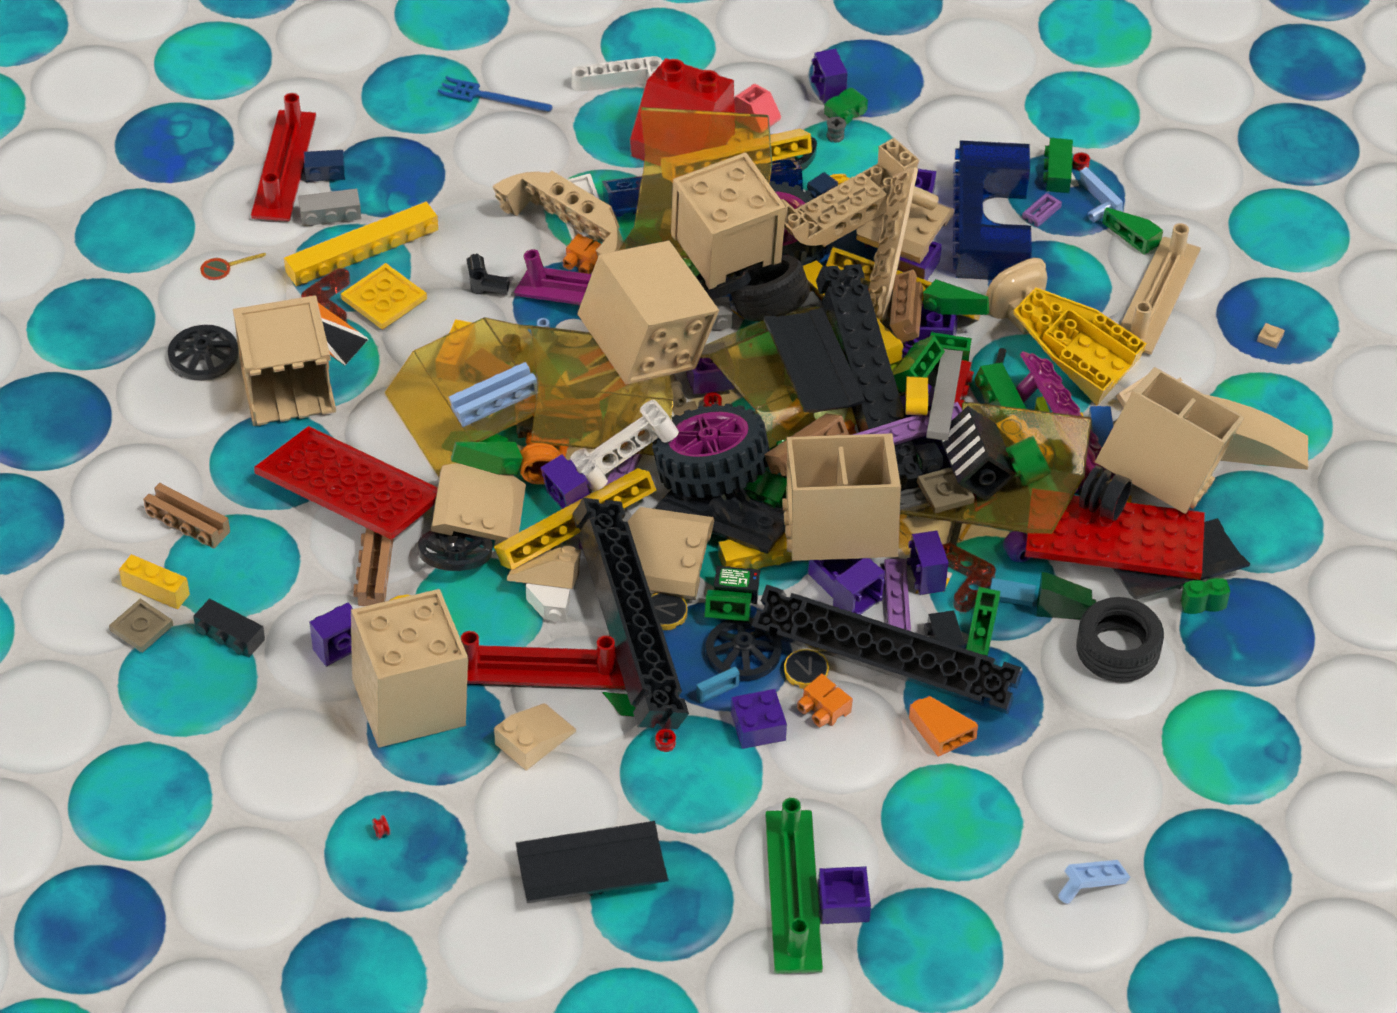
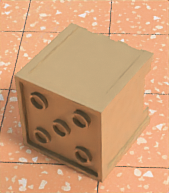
[671,152,786,290]
[233,295,336,426]

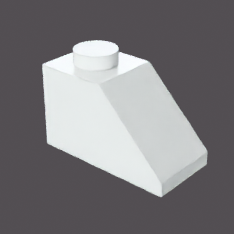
[526,583,571,622]

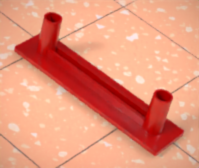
[251,93,317,221]
[455,631,626,689]

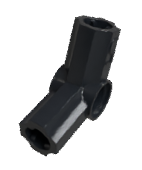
[466,254,510,294]

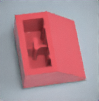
[735,83,781,133]

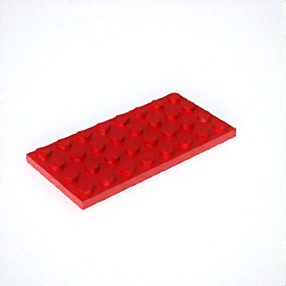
[254,426,438,540]
[1025,490,1205,580]

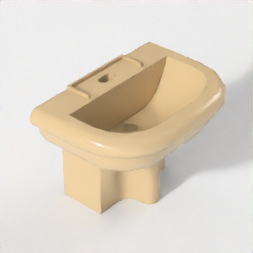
[986,258,1047,335]

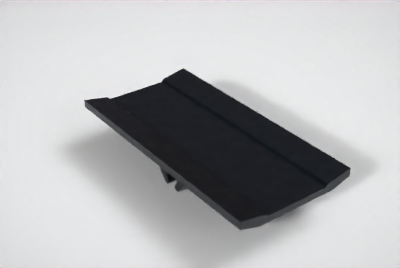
[763,307,865,413]
[655,488,785,554]
[1112,518,1250,600]
[515,821,668,904]

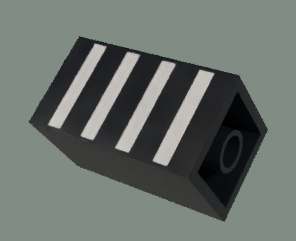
[941,406,1017,501]

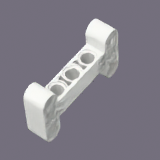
[570,400,679,491]

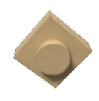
[1257,323,1285,348]

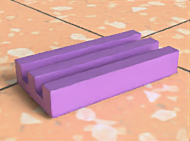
[1022,193,1062,227]

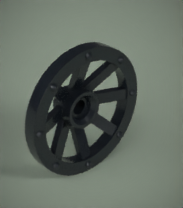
[168,324,239,380]
[418,530,493,571]
[706,618,782,681]

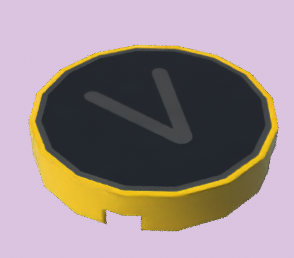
[652,593,687,630]
[784,649,829,689]

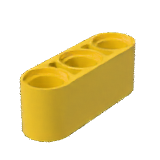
[906,377,928,416]

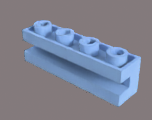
[449,362,539,427]

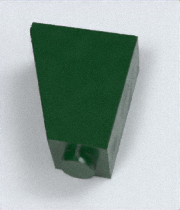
[1037,572,1096,620]

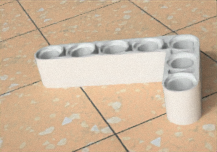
[572,56,663,91]

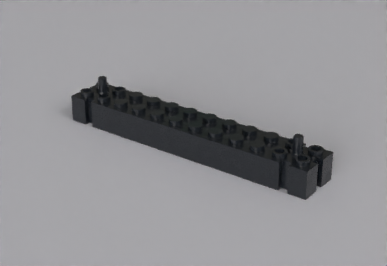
[816,264,922,491]
[572,498,689,729]
[751,584,1023,714]

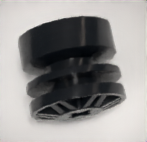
[1079,465,1132,521]

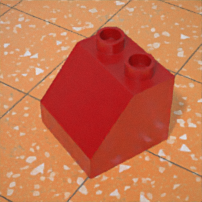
[630,58,736,167]

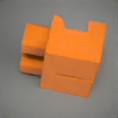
[563,233,601,274]
[797,674,853,728]

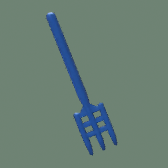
[438,76,553,112]

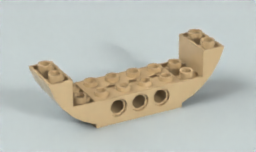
[781,138,919,247]
[492,170,626,256]

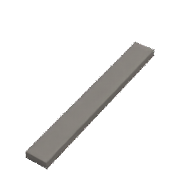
[926,349,963,440]

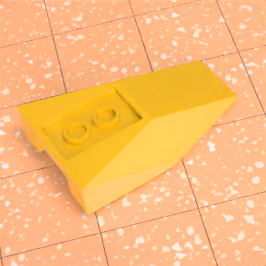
[1013,287,1147,406]

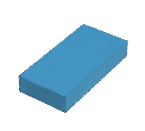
[990,578,1036,607]
[696,667,739,703]

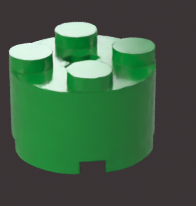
[1006,436,1051,487]

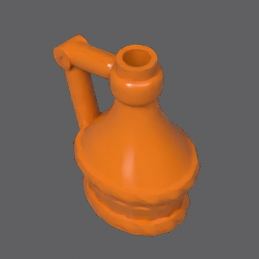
[519,432,569,484]

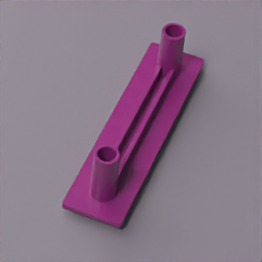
[514,249,592,305]
[1016,351,1116,493]

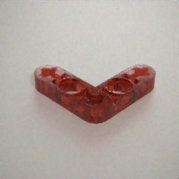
[301,268,350,323]
[942,543,996,612]

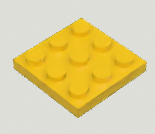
[341,263,427,330]

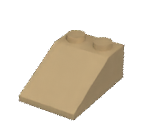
[507,546,581,589]
[494,703,576,771]

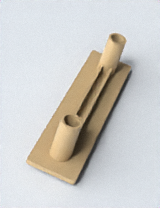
[869,167,938,322]
[1120,223,1201,355]

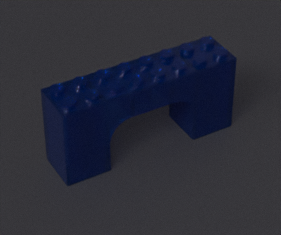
[952,140,1032,280]

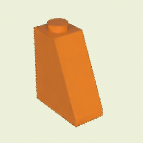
[909,696,978,757]

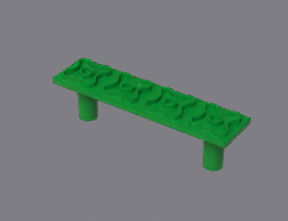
[765,798,823,973]

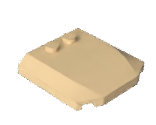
[856,203,954,264]
[431,463,526,545]
[627,507,714,600]

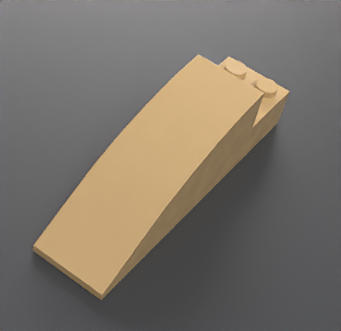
[1206,395,1308,470]

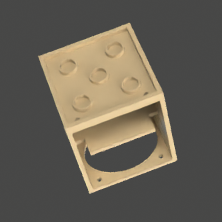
[578,241,719,385]
[1095,367,1244,514]
[782,433,901,561]
[351,589,468,748]

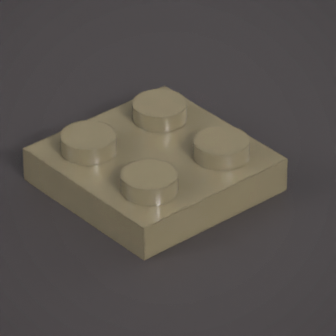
[917,468,975,513]
[109,598,173,653]

